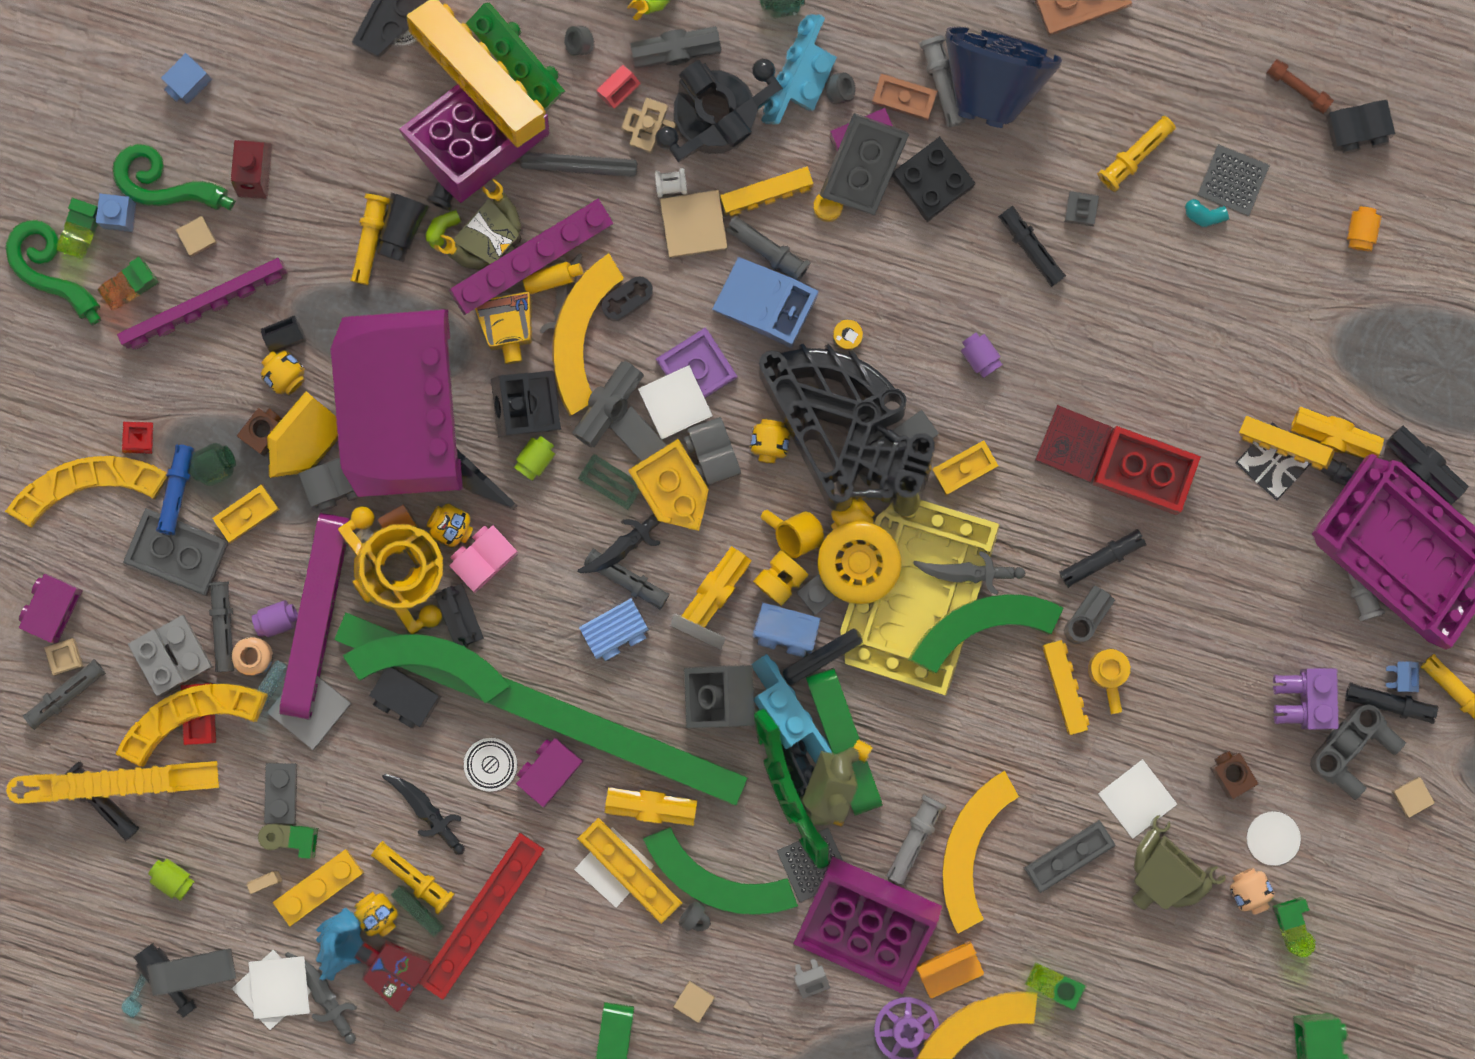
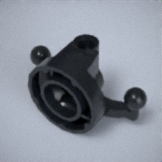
[655,59,783,163]

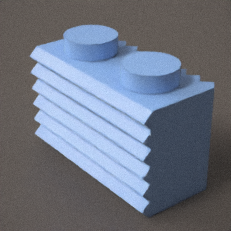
[579,599,649,661]

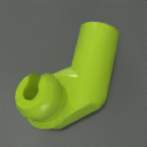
[425,209,462,249]

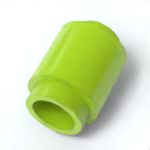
[514,436,556,481]
[148,858,195,901]

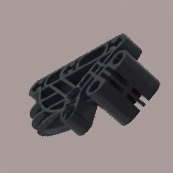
[759,343,935,516]

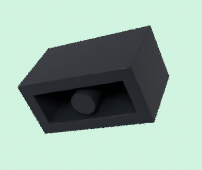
[369,667,442,729]

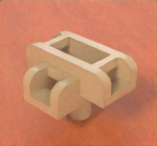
[622,98,676,153]

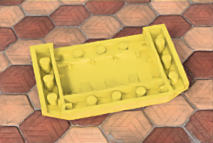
[840,500,1000,696]

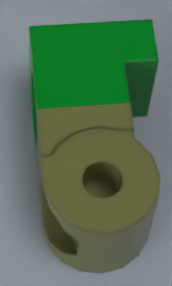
[258,823,319,859]

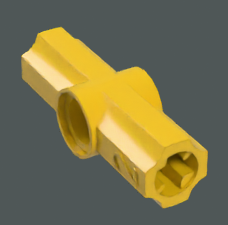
[1290,406,1384,459]
[681,546,752,628]
[605,787,697,826]

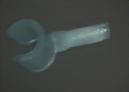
[122,974,146,1018]

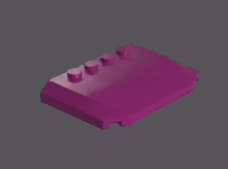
[330,309,463,497]
[1312,454,1475,650]

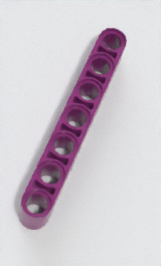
[279,513,350,720]

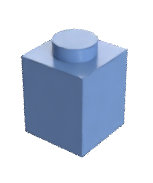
[161,53,212,105]
[96,193,136,232]

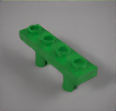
[466,2,565,111]

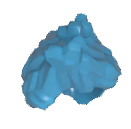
[316,908,364,981]

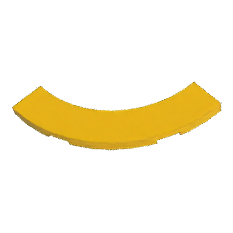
[552,253,624,416]
[5,456,168,528]
[115,684,269,767]
[942,770,1019,934]
[916,991,1038,1059]

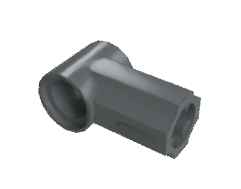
[1064,585,1115,644]

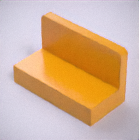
[916,941,984,998]

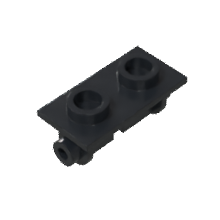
[434,583,484,646]
[781,739,815,797]

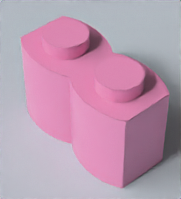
[449,526,518,593]

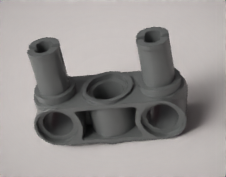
[1310,705,1406,800]

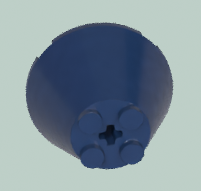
[945,27,1062,128]

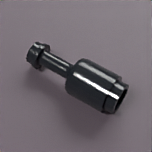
[133,943,197,1018]

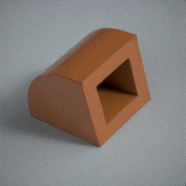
[377,504,420,529]

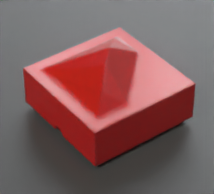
[122,421,153,454]

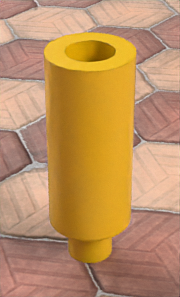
[523,261,583,294]

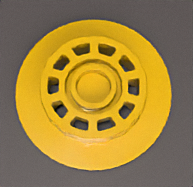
[818,521,901,604]

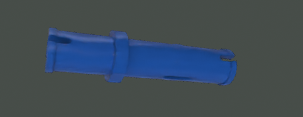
[156,444,195,535]

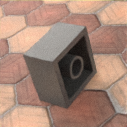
[684,665,755,728]

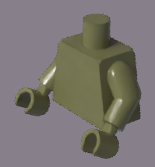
[1132,815,1226,910]

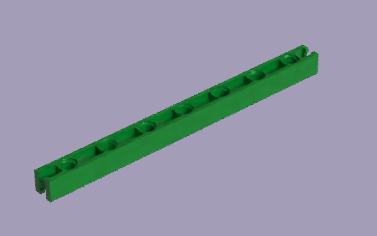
[334,612,748,805]

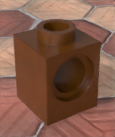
[237,408,282,457]
[1210,751,1259,799]

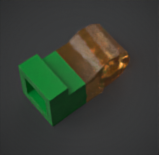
[98,256,159,310]

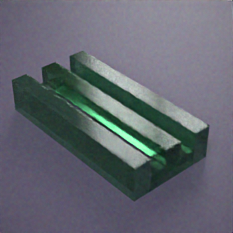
[578,454,640,511]
[391,885,445,937]

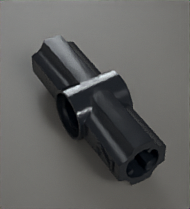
[1384,425,1469,505]

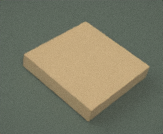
[660,190,727,258]

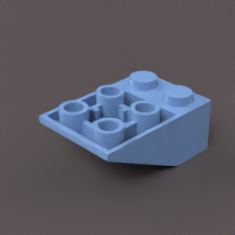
[712,257,818,349]
[753,603,821,658]

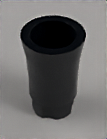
[377,192,430,262]

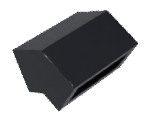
[261,315,306,353]

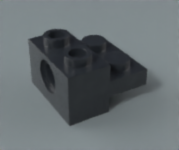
[491,370,561,438]

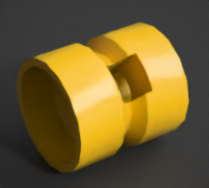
[753,550,809,607]

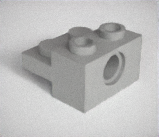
[128,615,213,697]

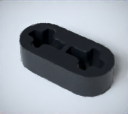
[602,277,653,321]

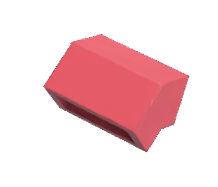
[596,65,641,109]

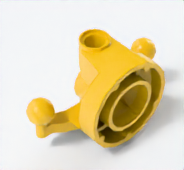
[338,506,443,635]

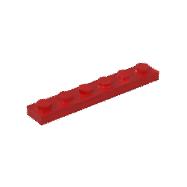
[418,832,545,1000]

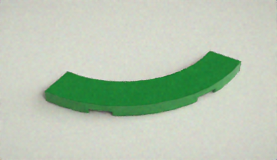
[908,594,1064,673]
[343,634,511,704]
[754,709,829,870]
[643,827,798,915]

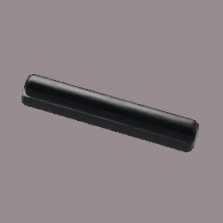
[783,628,863,685]

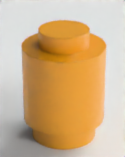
[1347,206,1382,251]

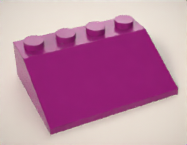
[399,84,550,203]
[793,857,943,994]

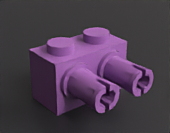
[1273,668,1339,729]

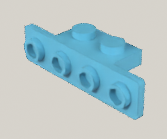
[761,15,837,124]
[751,654,832,763]

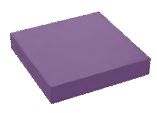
[656,327,738,398]

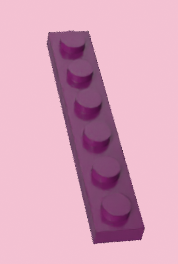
[448,198,614,315]
[117,258,288,350]

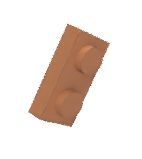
[872,73,937,121]

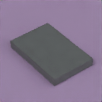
[820,113,909,215]
[123,508,229,596]

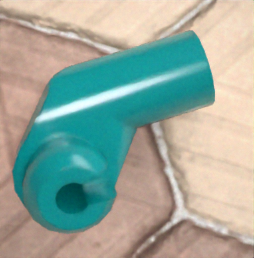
[1185,199,1229,227]

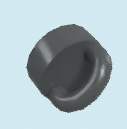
[564,26,594,55]
[826,72,855,103]
[678,901,711,932]

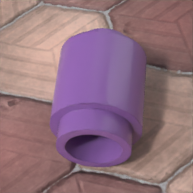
[961,332,1003,378]
[252,600,298,638]

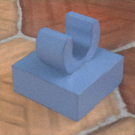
[1386,662,1419,692]

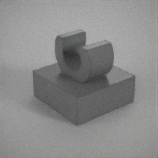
[1064,191,1099,226]

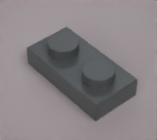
[264,763,297,824]

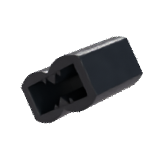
[1326,100,1395,154]

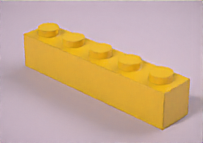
[720,166,814,217]
[1239,416,1335,470]
[1042,640,1090,735]

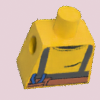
[475,292,532,364]

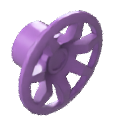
[874,997,939,1059]

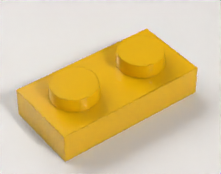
[932,440,998,495]
[212,485,280,543]

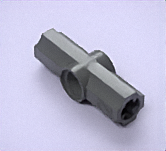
[630,26,721,69]
[572,361,644,448]

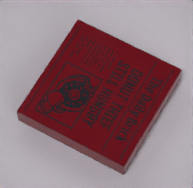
[1035,405,1113,483]

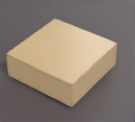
[176,216,217,257]
[44,638,84,676]
[1392,777,1435,818]
[246,871,283,894]
[673,980,715,1023]

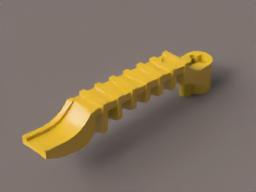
[6,761,219,804]

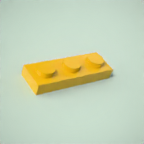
[272,849,364,927]

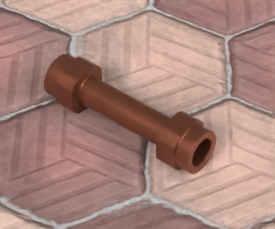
[1266,59,1334,114]

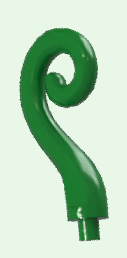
[113,144,235,211]
[6,220,101,325]

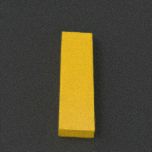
[577,817,683,924]

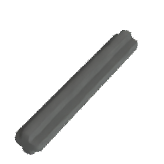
[521,152,637,177]

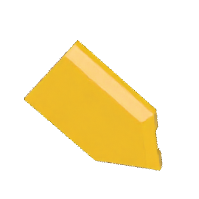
[267,391,338,478]
[628,439,709,531]

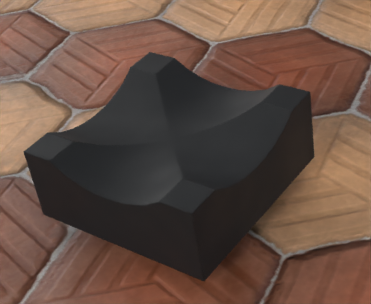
[892,136,975,222]

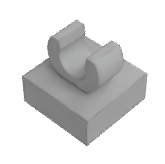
[794,958,831,999]

